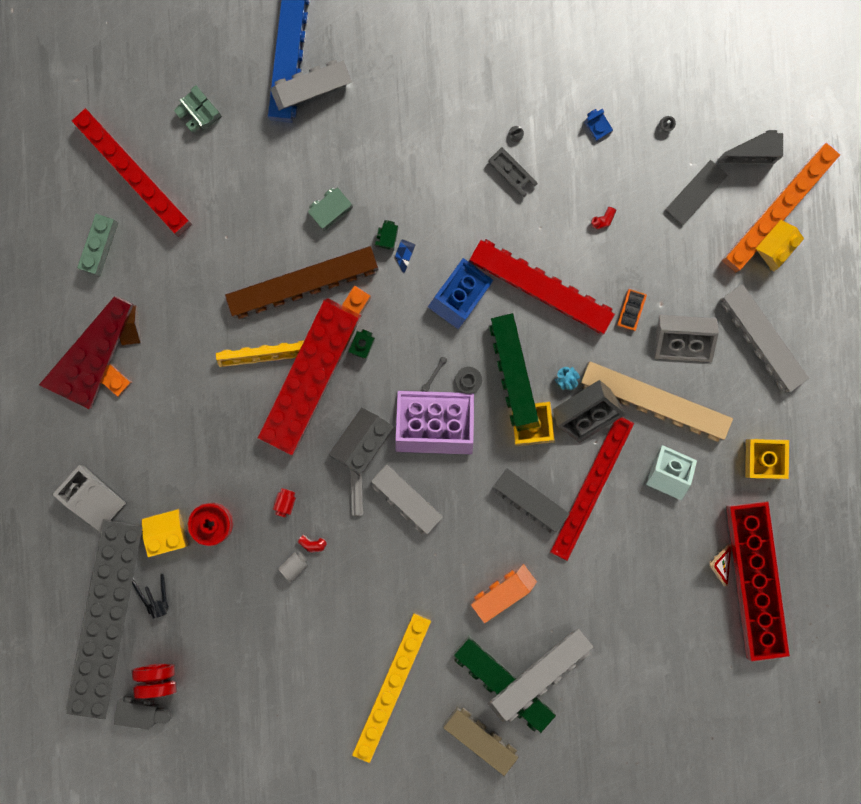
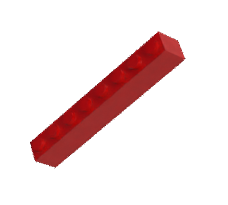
[72,108,192,237]
[469,239,615,335]

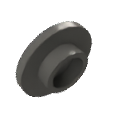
[455,367,482,394]

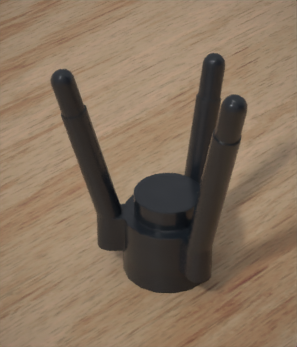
[132,574,169,619]

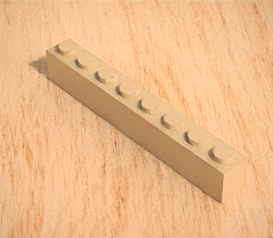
[579,361,733,442]

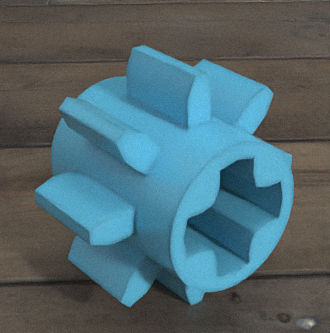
[555,367,580,390]

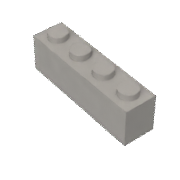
[270,60,352,111]
[371,464,443,534]

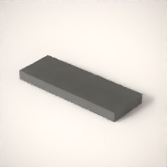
[665,160,728,226]

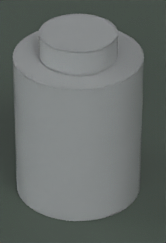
[278,552,308,582]

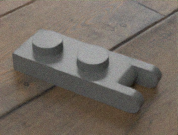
[488,147,538,197]

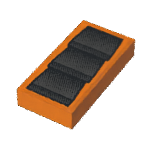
[616,289,647,331]

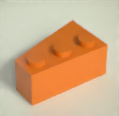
[471,564,537,624]

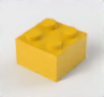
[512,402,555,447]
[745,439,789,479]

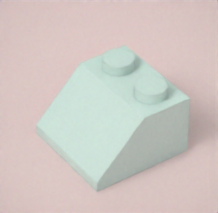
[646,445,697,500]

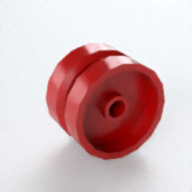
[188,503,234,546]
[131,664,177,698]

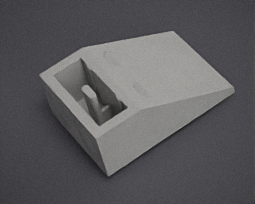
[52,465,126,532]

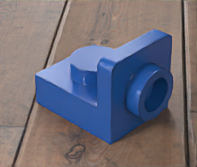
[585,108,613,141]

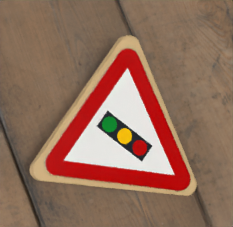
[709,544,731,586]

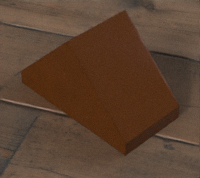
[120,305,141,346]

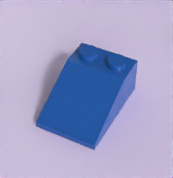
[428,258,494,329]

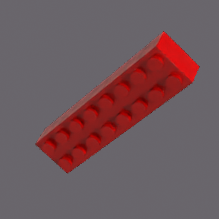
[258,298,362,455]
[726,501,790,661]

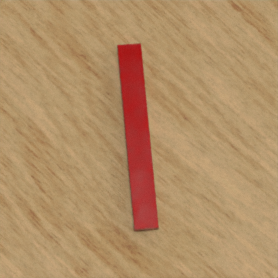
[550,417,634,561]

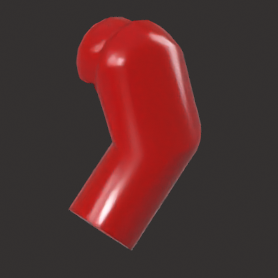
[591,207,617,229]
[297,535,327,553]

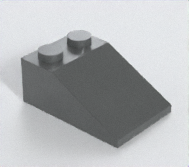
[718,130,783,164]

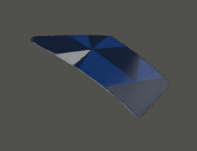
[395,239,416,273]

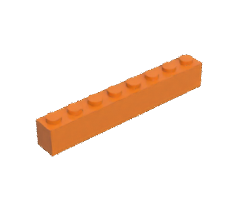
[721,143,840,273]

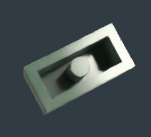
[308,187,353,231]

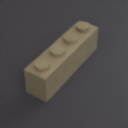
[443,707,519,776]

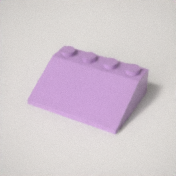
[396,391,474,454]

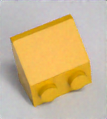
[756,220,804,272]
[142,509,189,557]

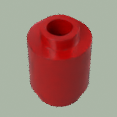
[273,488,296,518]

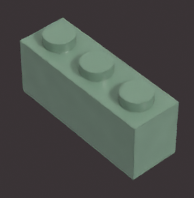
[77,214,118,276]

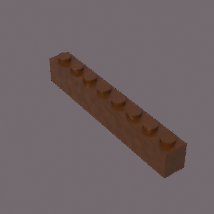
[225,246,379,320]

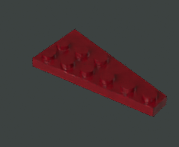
[39,296,134,409]

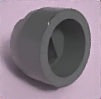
[659,116,676,131]
[508,126,524,142]

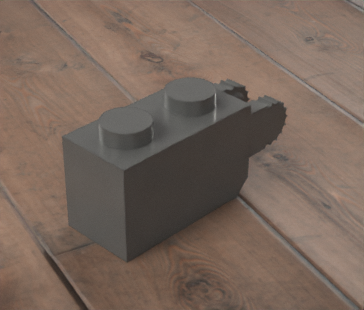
[114,696,172,730]

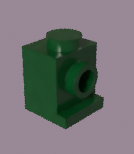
[375,220,399,251]
[348,329,375,360]

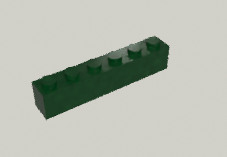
[489,313,540,432]
[453,636,556,733]

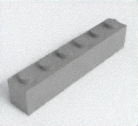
[721,284,809,393]
[488,629,593,722]

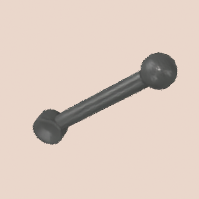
[422,357,447,392]

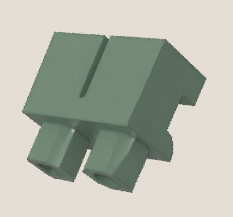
[174,85,222,133]

